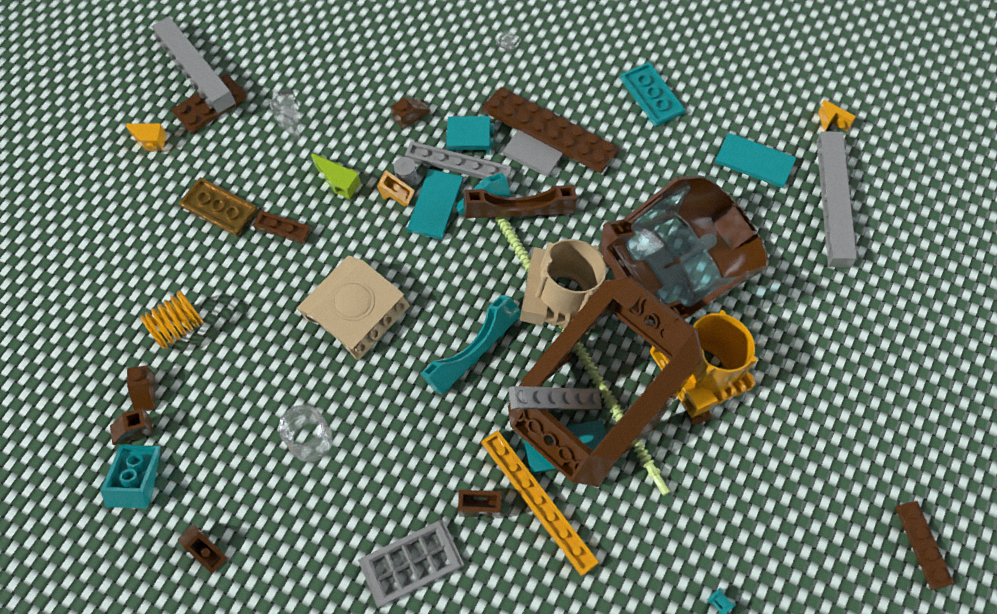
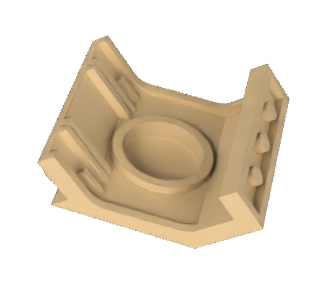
[297,255,410,361]

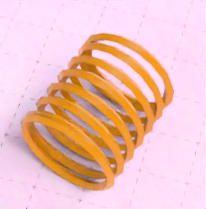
[140,290,204,350]

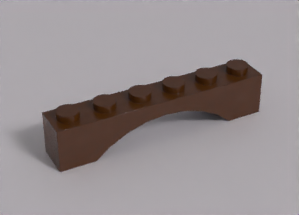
[463,185,577,219]

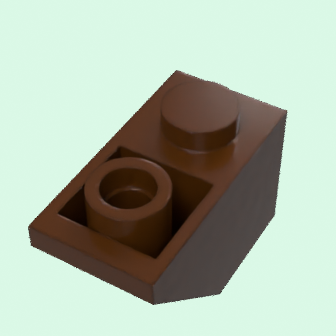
[110,408,153,445]

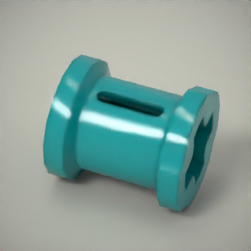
[706,587,736,614]

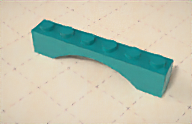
[420,295,521,394]

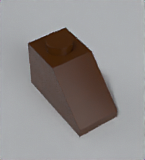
[390,97,431,130]
[127,365,156,411]
[178,524,228,574]

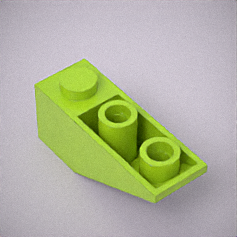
[311,153,361,199]

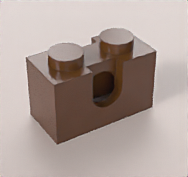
[457,490,502,518]

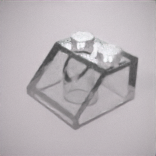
[269,90,301,140]

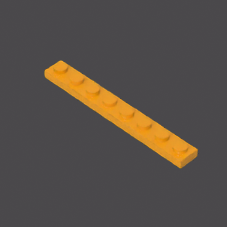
[481,430,599,577]

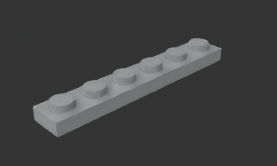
[405,141,512,182]
[508,386,602,410]

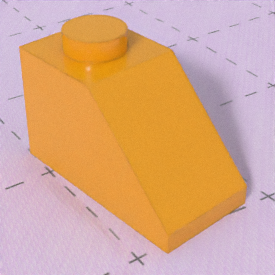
[126,123,167,152]

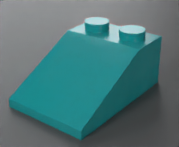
[100,445,161,508]

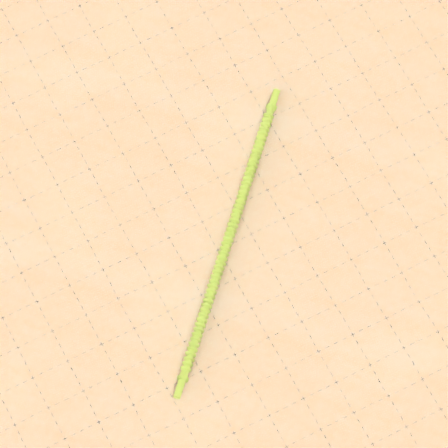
[495,217,670,496]

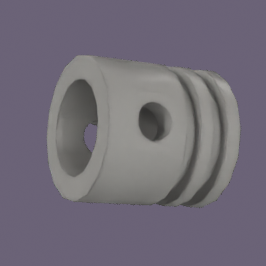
[394,157,417,186]

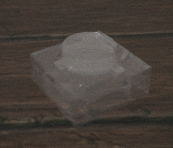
[496,30,520,52]

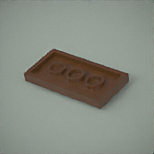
[171,73,248,135]

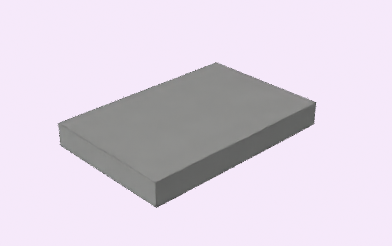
[503,130,564,177]

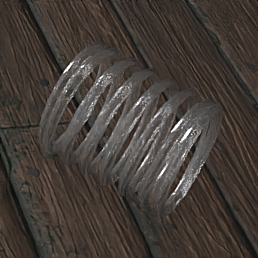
[279,405,333,462]

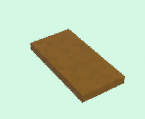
[178,177,258,237]

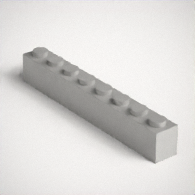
[152,17,235,113]
[817,131,859,268]

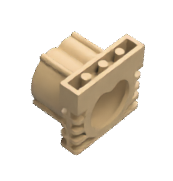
[520,239,606,334]

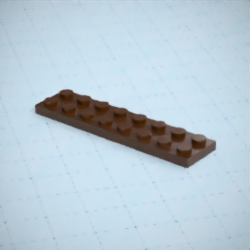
[482,86,619,174]

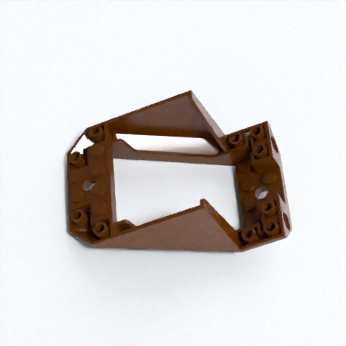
[508,278,703,487]

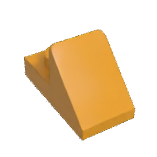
[818,99,856,131]
[377,171,415,207]

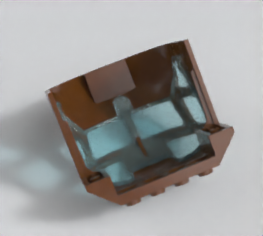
[600,175,769,321]

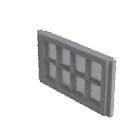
[358,519,464,608]

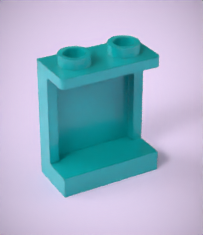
[446,116,494,155]

